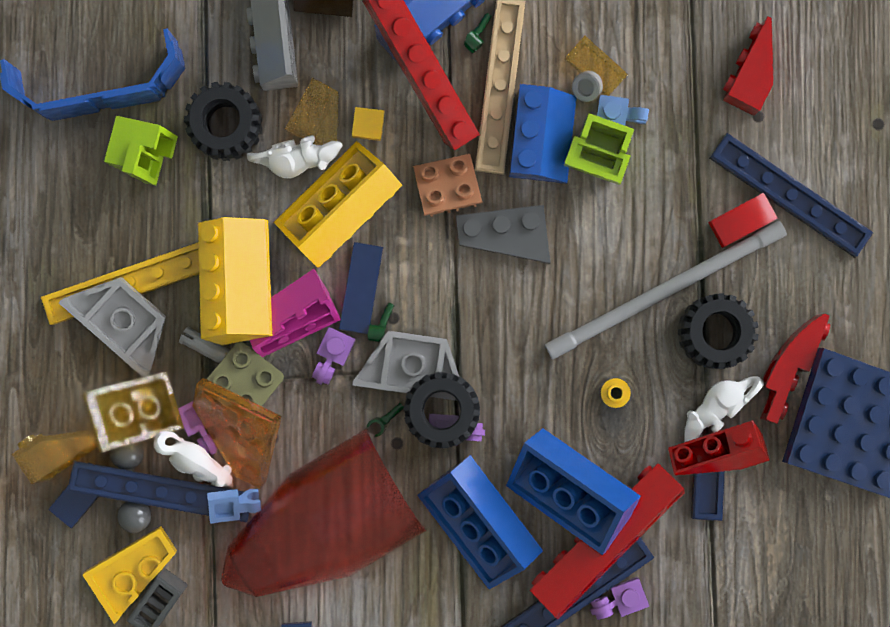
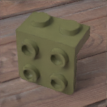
[201,342,284,427]

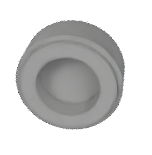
[572,71,603,102]

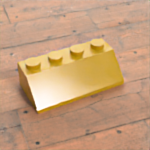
[273,141,402,268]
[198,217,272,345]

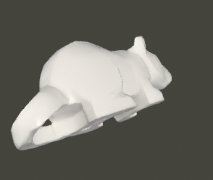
[247,135,343,178]
[684,376,765,442]
[153,431,233,488]

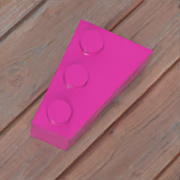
[249,269,341,357]

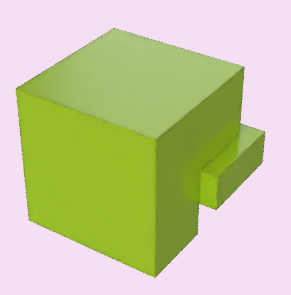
[564,113,634,185]
[104,116,178,186]

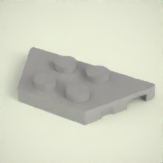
[59,277,166,380]
[352,331,459,401]

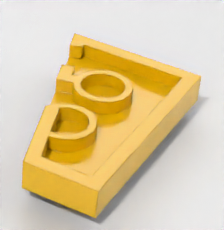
[82,526,177,624]

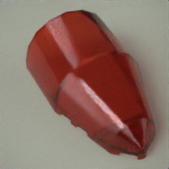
[221,428,427,597]

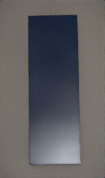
[339,242,383,334]

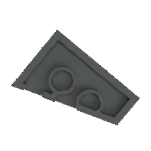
[456,205,551,264]

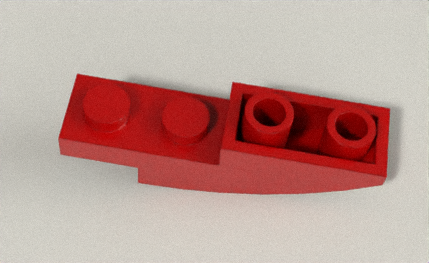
[760,314,830,424]

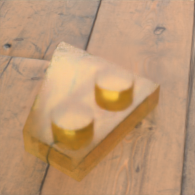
[285,78,339,145]

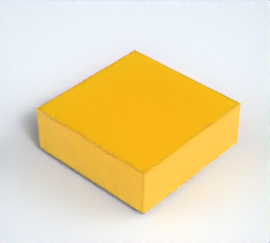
[352,107,385,141]

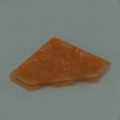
[192,378,282,489]

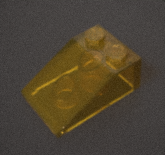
[82,371,184,453]
[12,426,122,485]

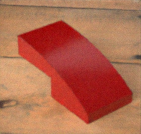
[708,193,778,248]

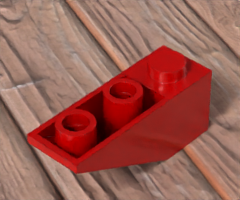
[722,16,773,116]
[668,420,770,476]

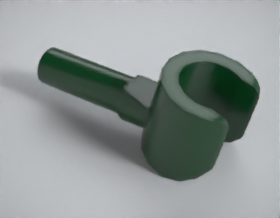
[464,13,492,54]
[368,302,395,342]
[367,403,404,437]

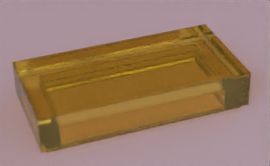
[565,36,628,96]

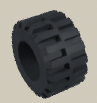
[184,82,263,161]
[678,293,759,369]
[403,372,480,449]

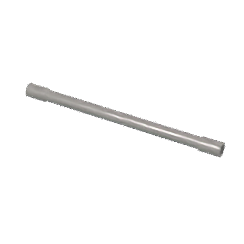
[544,220,787,360]

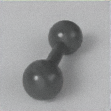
[110,436,152,533]

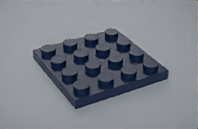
[782,348,890,498]

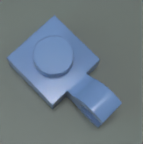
[597,95,649,126]
[207,489,261,524]

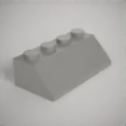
[247,0,298,91]

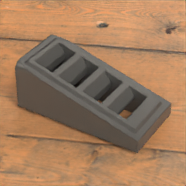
[127,569,188,627]

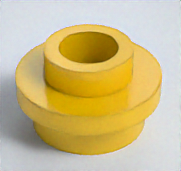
[601,378,631,408]

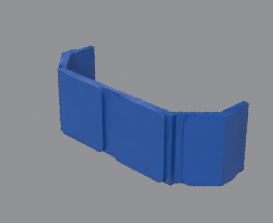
[0,28,185,121]

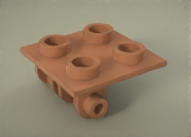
[413,154,482,217]

